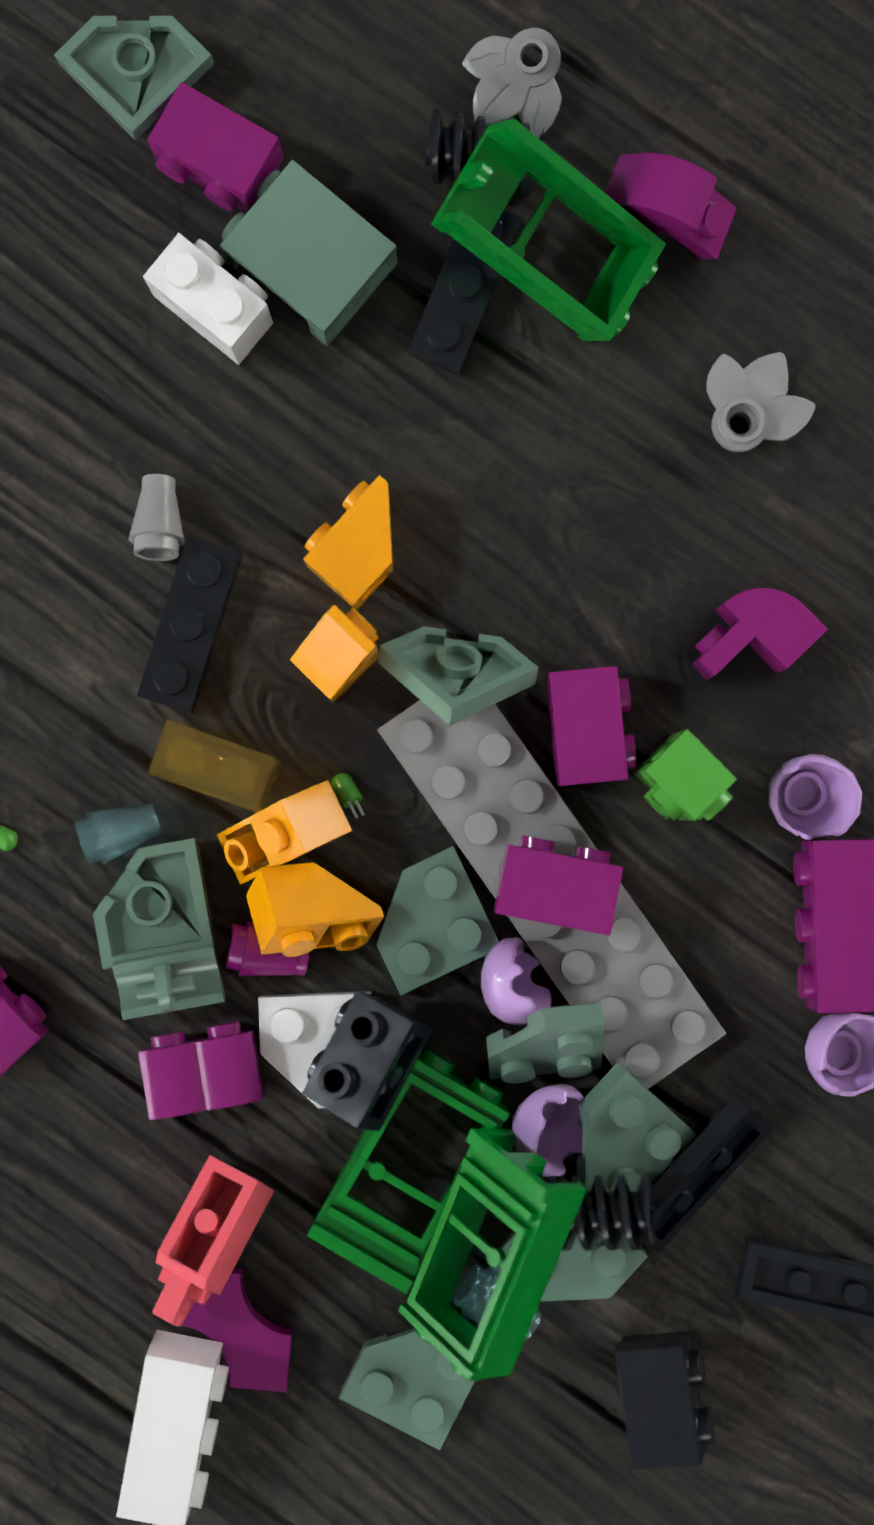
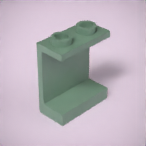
[220,159,398,347]

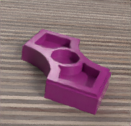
[181,1268,293,1393]

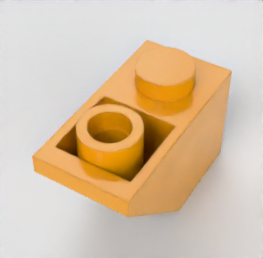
[303,475,393,611]
[290,605,379,703]
[217,780,352,885]
[246,862,384,957]

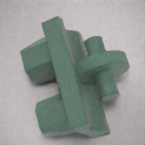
[112,943,225,1020]

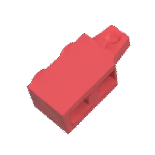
[152,1155,274,1327]

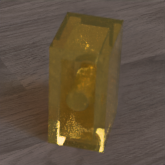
[148,720,281,812]

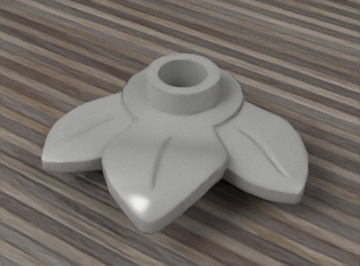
[462,28,562,138]
[706,352,815,452]

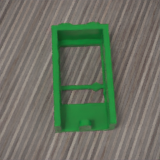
[431,118,666,341]
[307,1048,510,1294]
[398,1129,587,1381]

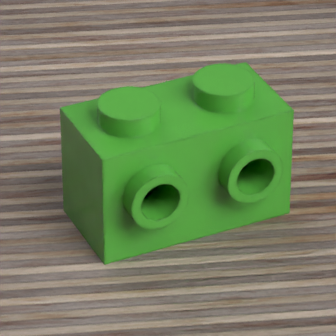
[633,729,737,821]

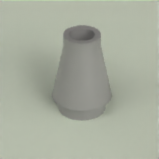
[128,474,185,561]

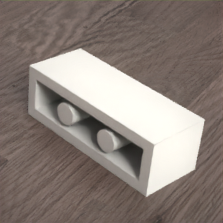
[116,1330,229,1525]

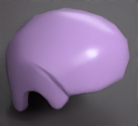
[768,754,862,840]
[481,937,551,1026]
[804,1012,874,1097]
[512,1084,584,1177]

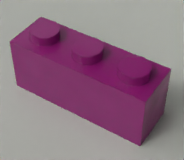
[793,839,874,1013]

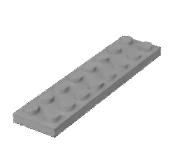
[377,700,727,1089]

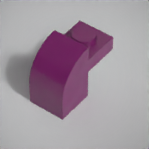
[605,153,737,259]
[691,588,828,680]

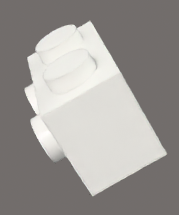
[143,233,273,365]

